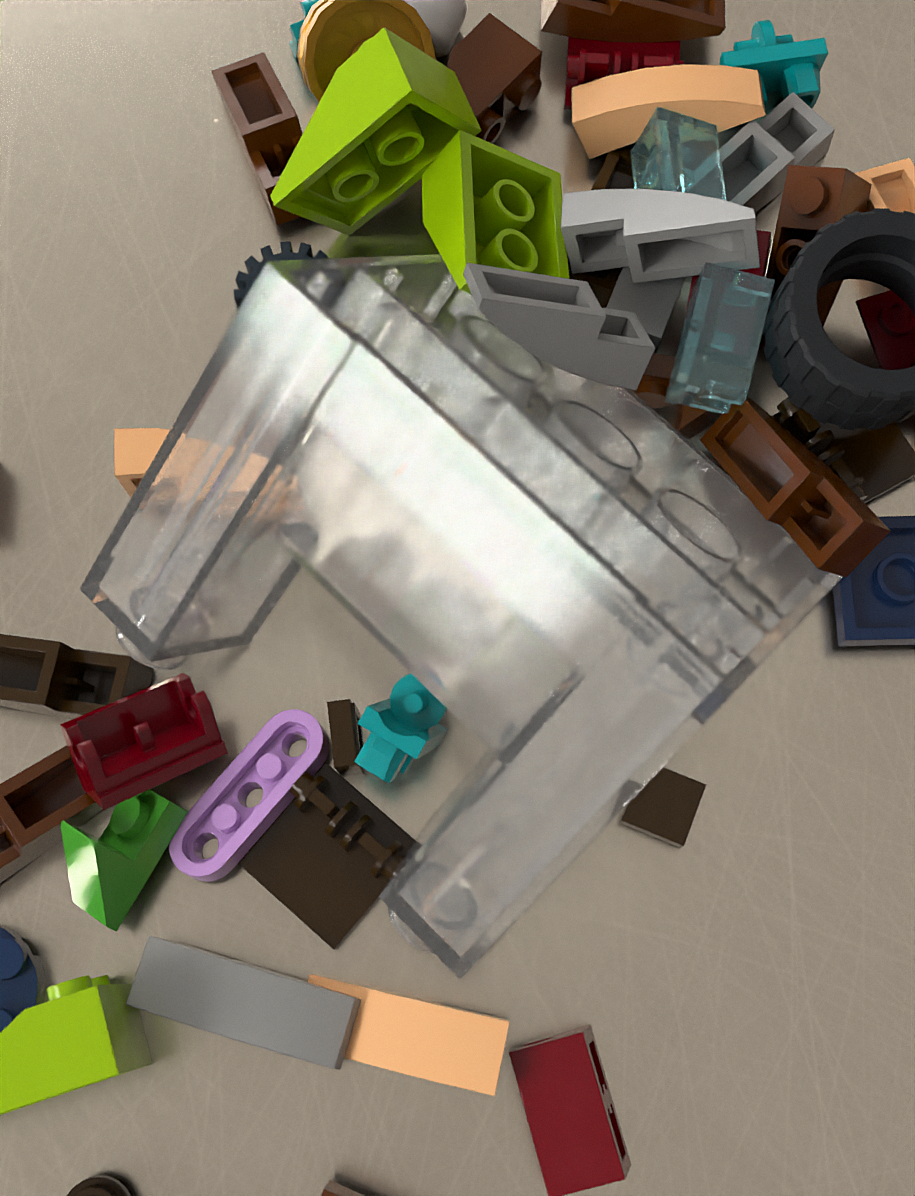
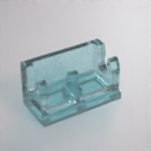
[631,107,727,201]
[665,262,775,413]

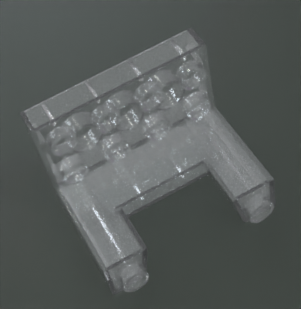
[79,254,842,980]

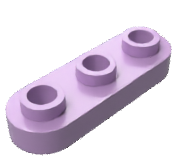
[169,709,329,882]

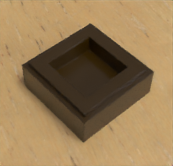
[327,699,366,777]
[619,760,706,848]

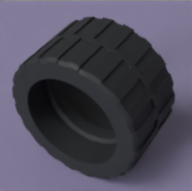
[763,208,915,430]

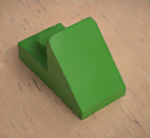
[61,789,188,932]

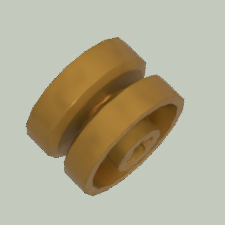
[297,0,436,102]

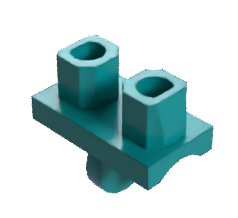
[720,20,828,108]
[354,672,449,783]

